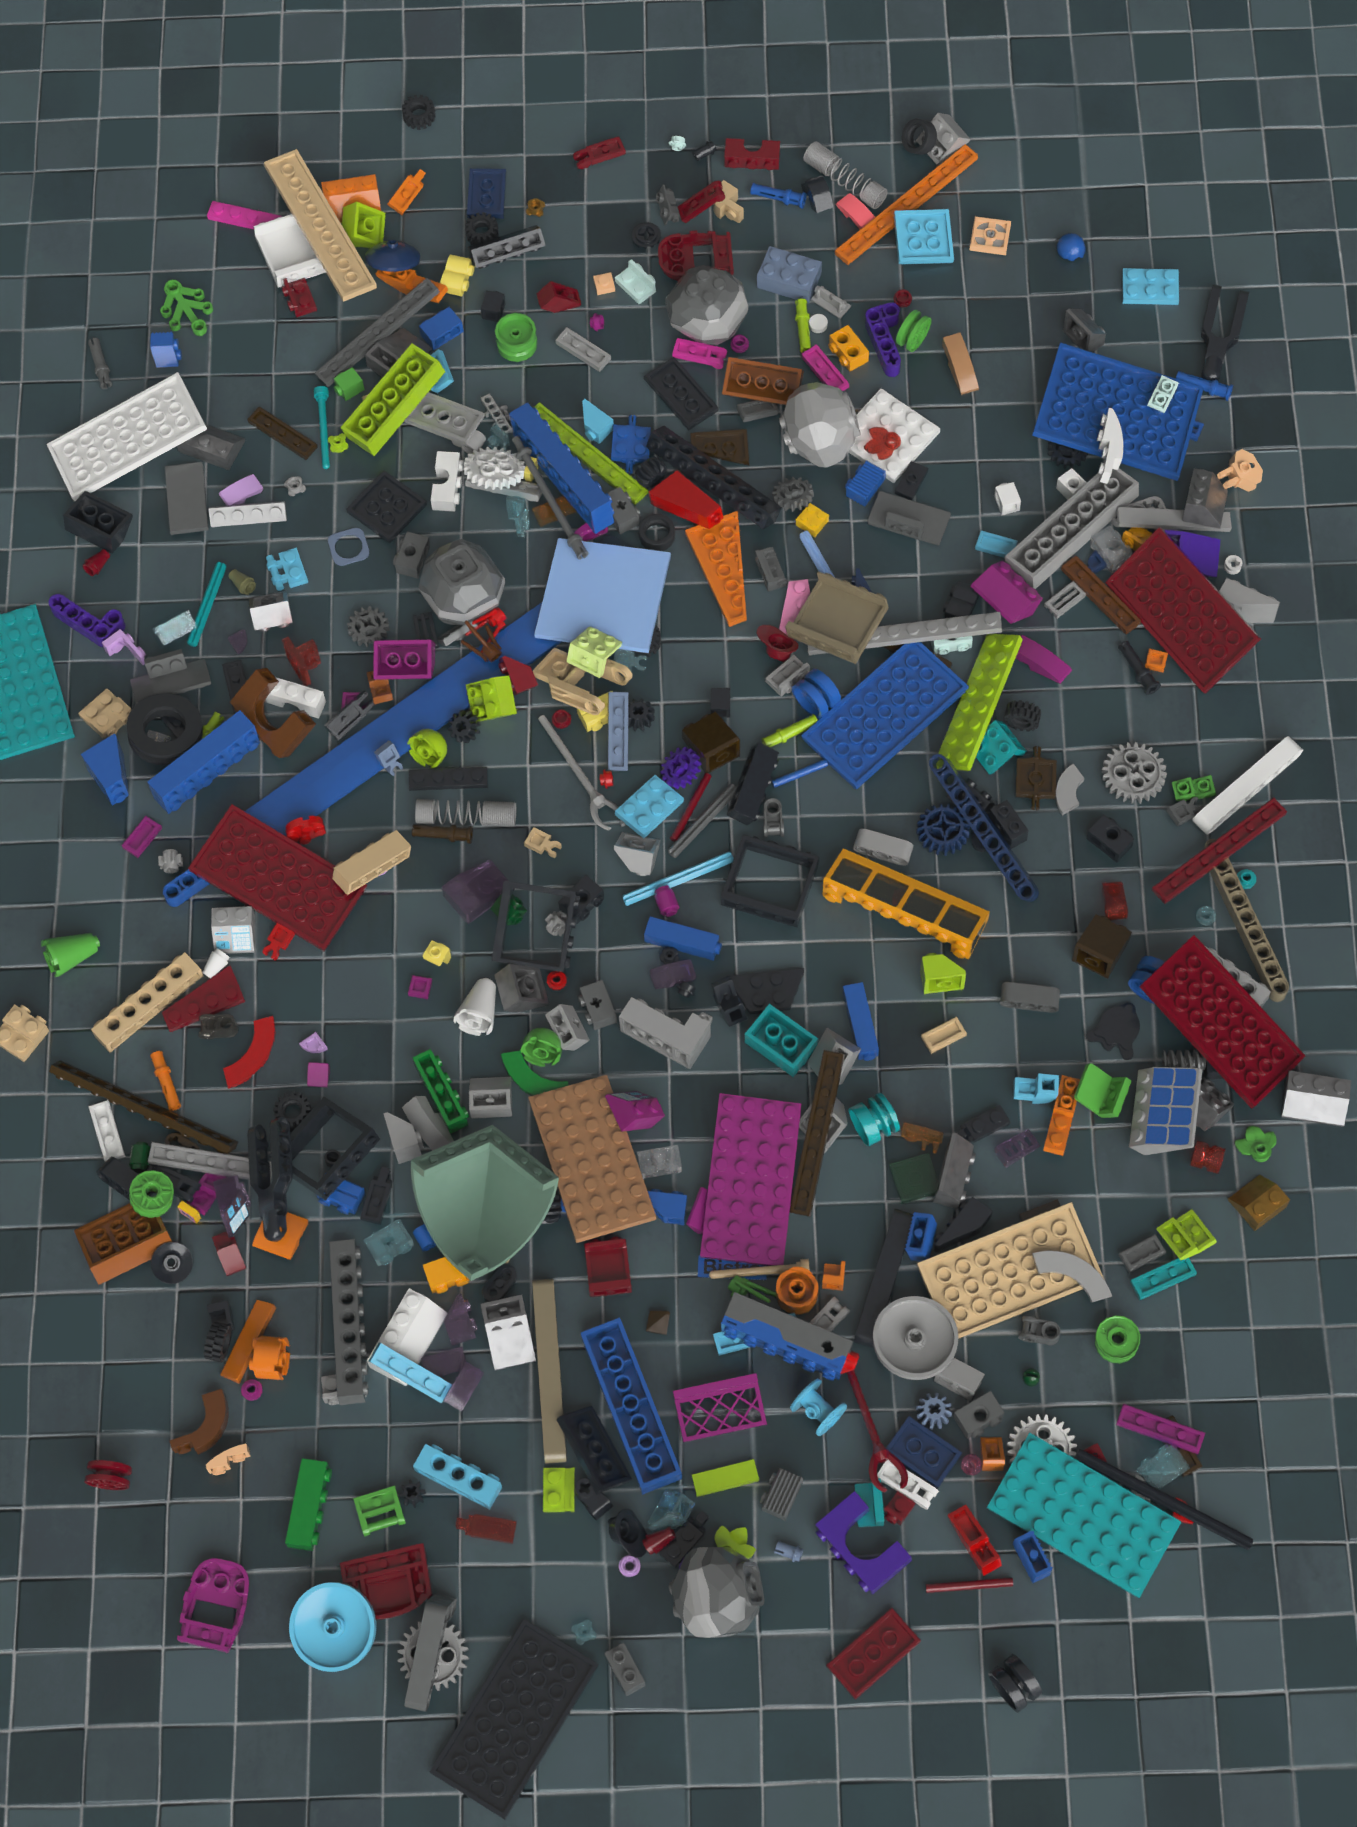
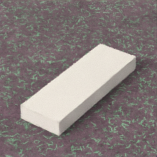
[89,1100,125,1162]

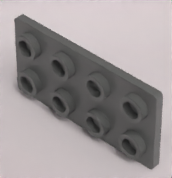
[867,491,951,546]
[130,649,211,704]

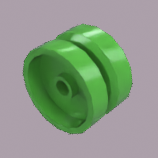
[495,313,538,362]

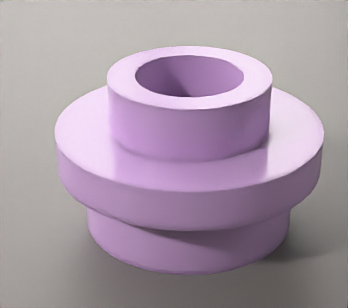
[619,1555,641,1577]

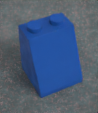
[81,734,129,806]

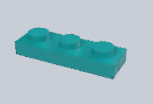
[1130,1258,1197,1300]

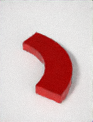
[223,1016,276,1089]

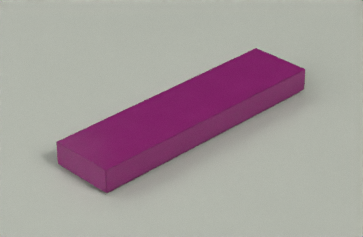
[1116,1404,1205,1454]

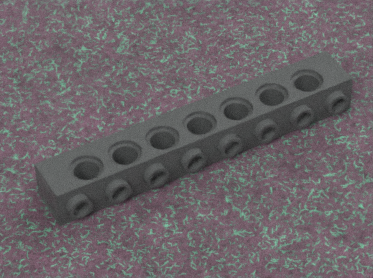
[329,1239,369,1405]

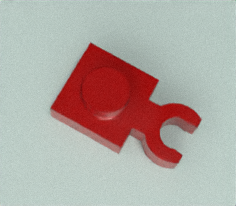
[262,923,295,961]

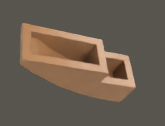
[942,332,979,395]

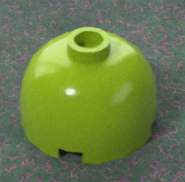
[407,728,447,769]

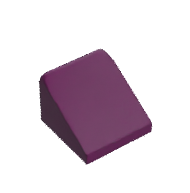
[307,1062,330,1088]

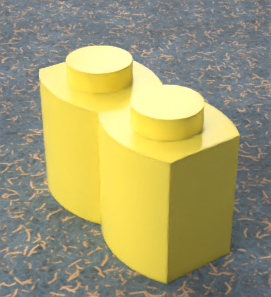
[440,254,474,296]

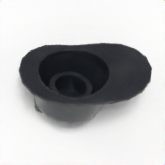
[608,1509,647,1558]

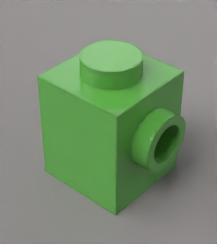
[334,367,365,401]

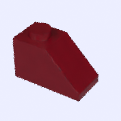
[536,281,582,313]

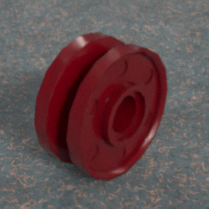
[84,1460,132,1490]

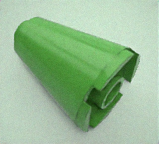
[41,933,100,977]

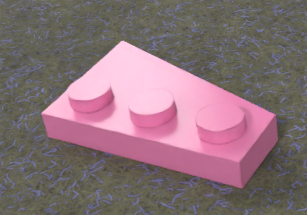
[779,579,810,636]

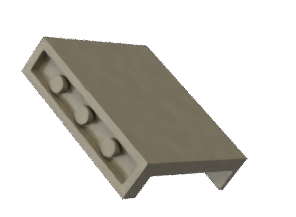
[785,572,888,664]

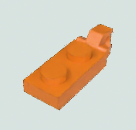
[387,169,426,215]

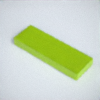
[692,1459,759,1497]

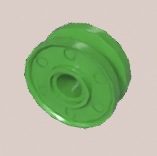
[896,310,932,352]
[129,1170,174,1218]
[1095,1315,1140,1364]

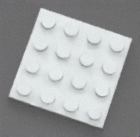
[849,389,940,483]

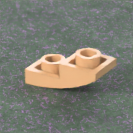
[206,1443,251,1475]

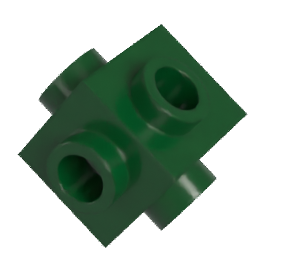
[490,894,527,925]

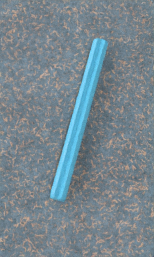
[622,851,734,906]

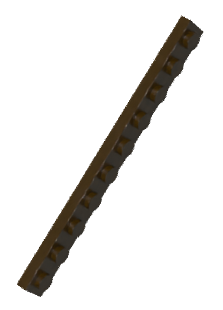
[49,1060,238,1154]

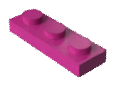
[801,344,849,392]

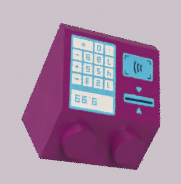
[605,1091,665,1132]

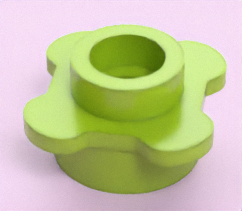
[328,433,348,453]

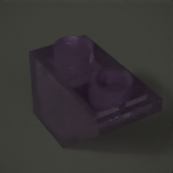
[444,1294,478,1346]

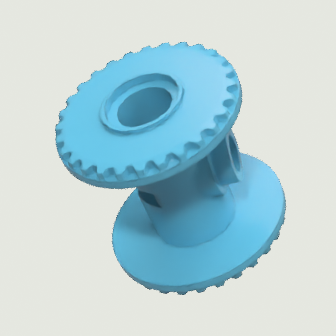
[790,1378,847,1436]

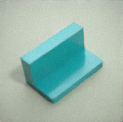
[855,1478,884,1527]

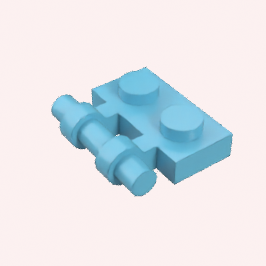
[266,547,308,591]

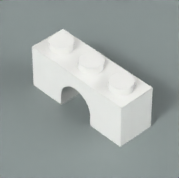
[431,451,464,511]
[265,677,326,719]

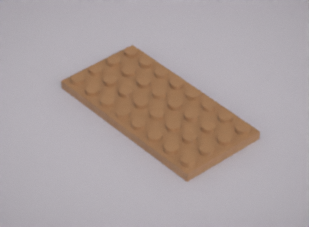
[528,1075,656,1243]

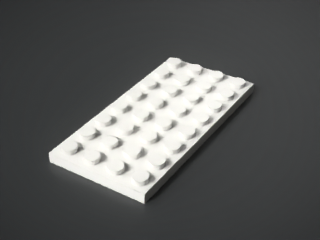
[47,372,207,501]

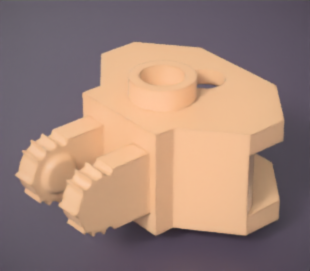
[1217,449,1263,492]

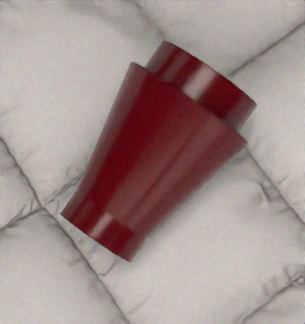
[83,549,110,576]
[642,1526,676,1555]

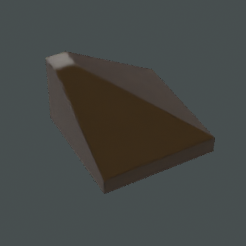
[646,1311,670,1335]

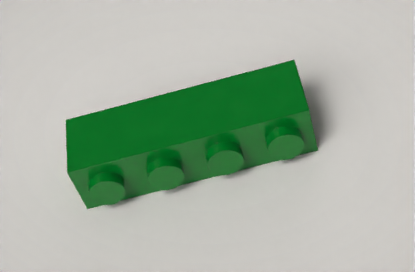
[285,1458,332,1551]

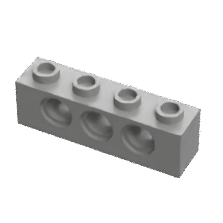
[1205,946,1271,1008]

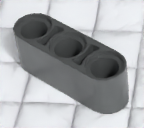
[1000,982,1060,1013]

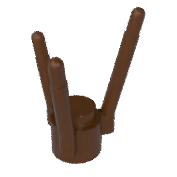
[461,620,502,663]

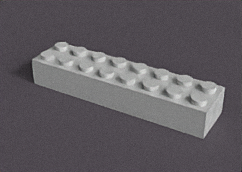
[1005,468,1139,589]

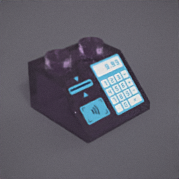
[213,1175,251,1238]

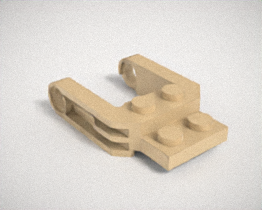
[533,648,632,715]

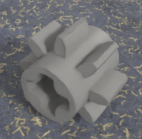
[158,849,183,873]
[545,911,567,936]

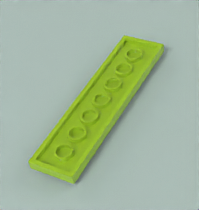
[937,634,1023,771]

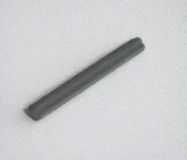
[668,784,736,858]

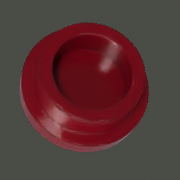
[894,289,912,308]
[552,709,571,729]

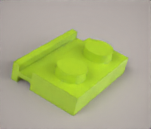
[543,1468,575,1512]

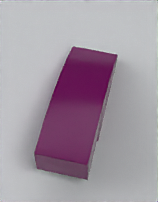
[1015,635,1072,684]

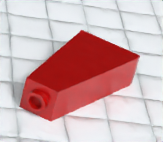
[648,470,724,529]

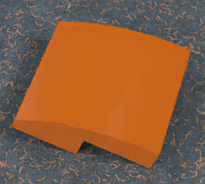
[252,1212,308,1260]

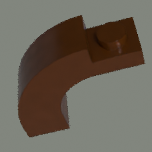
[170,1389,229,1454]

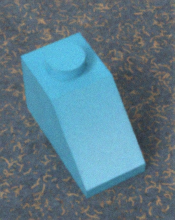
[582,399,614,444]

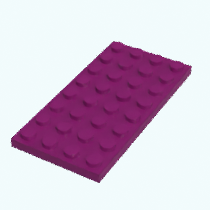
[700,1093,802,1266]

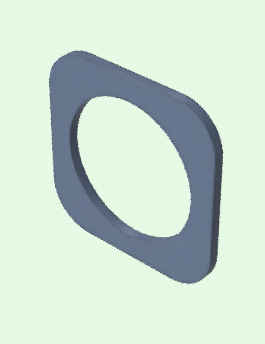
[328,528,370,566]

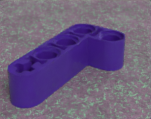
[865,302,901,377]
[48,594,125,647]

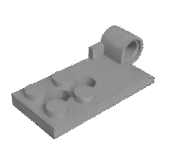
[404,392,486,454]

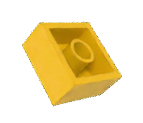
[796,503,829,537]

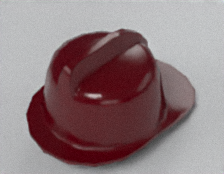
[756,625,799,663]

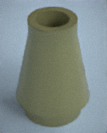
[228,569,256,595]

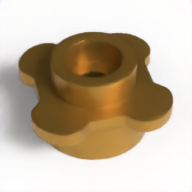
[526,198,545,217]

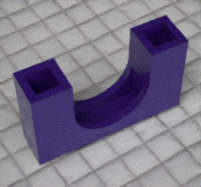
[815,1491,912,1595]

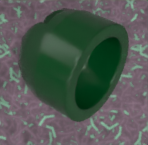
[1023,1368,1040,1387]

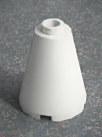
[454,978,496,1036]

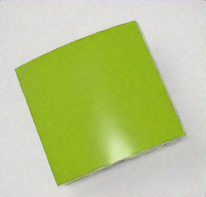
[1156,1209,1217,1260]

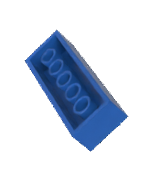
[147,710,260,814]

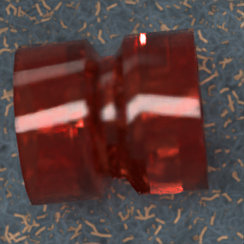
[1190,1140,1226,1174]

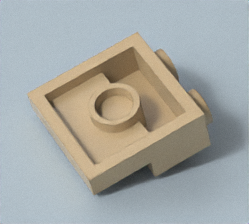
[78,689,132,739]
[0,1004,49,1062]

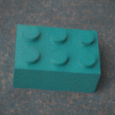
[745,1004,818,1077]

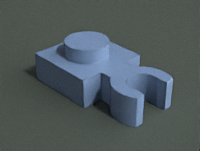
[374,741,403,776]

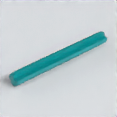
[187,562,226,647]

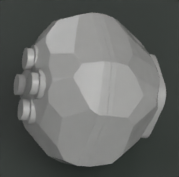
[779,382,861,468]

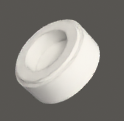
[809,314,828,333]

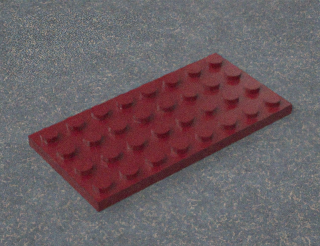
[1105,527,1261,693]
[188,804,367,952]
[1139,935,1305,1109]

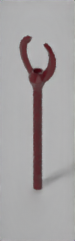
[847,1370,908,1492]

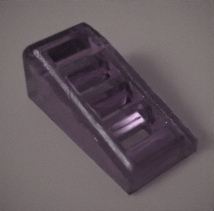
[994,1129,1040,1168]

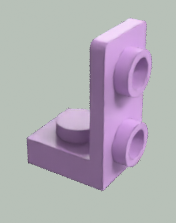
[102,629,146,665]

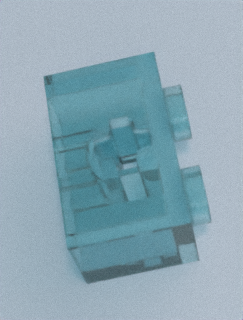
[363,1219,414,1266]

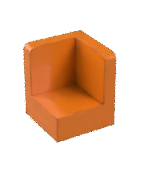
[822,1261,846,1291]

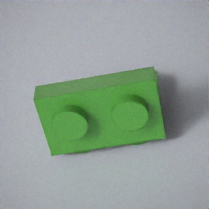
[1074,1063,1131,1118]

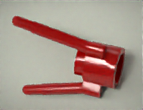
[465,607,506,653]

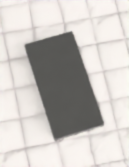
[165,462,209,535]

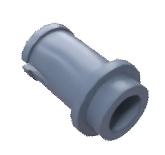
[774,1540,803,1562]

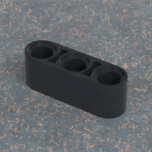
[96,1156,154,1201]

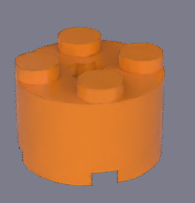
[776,1267,818,1314]
[249,1336,290,1380]

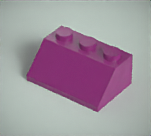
[971,561,1043,624]
[374,640,435,680]

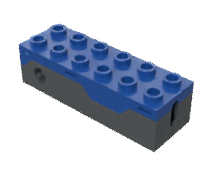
[721,1292,860,1381]

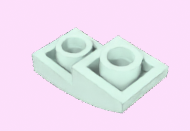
[1147,375,1179,413]

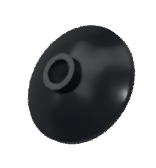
[151,1242,193,1284]

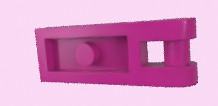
[672,338,728,369]

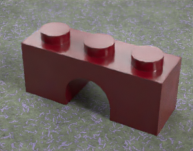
[725,138,780,170]

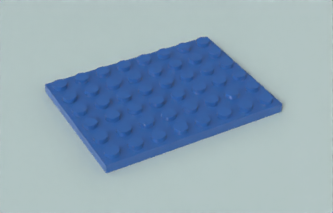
[1032,343,1204,481]

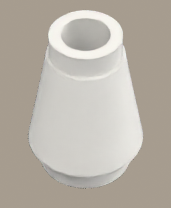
[202,949,230,979]

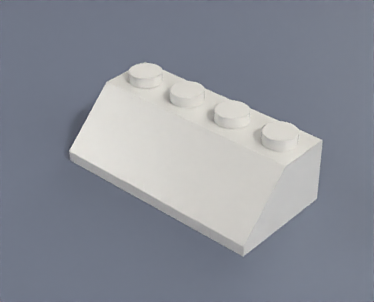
[367,1288,448,1386]

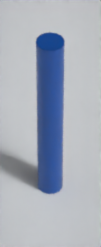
[771,759,828,788]

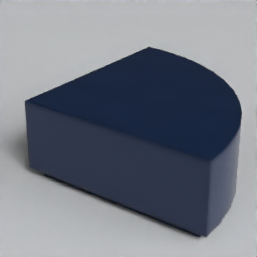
[1087,550,1107,574]

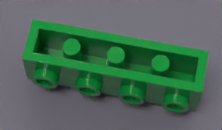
[412,1049,469,1134]

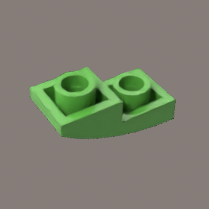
[1172,775,1217,801]

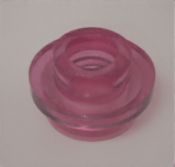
[961,1454,982,1475]

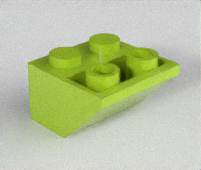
[466,675,517,722]

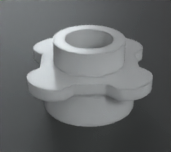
[284,476,306,496]

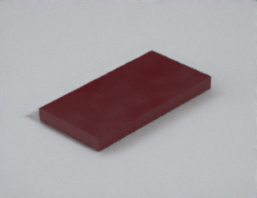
[826,1608,921,1700]

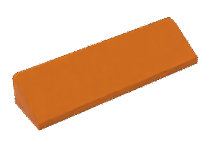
[220,1300,276,1384]

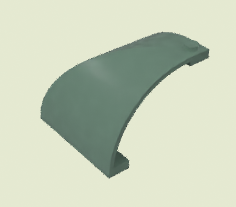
[411,1125,559,1281]

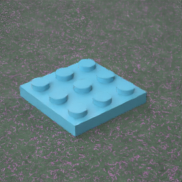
[894,209,954,264]

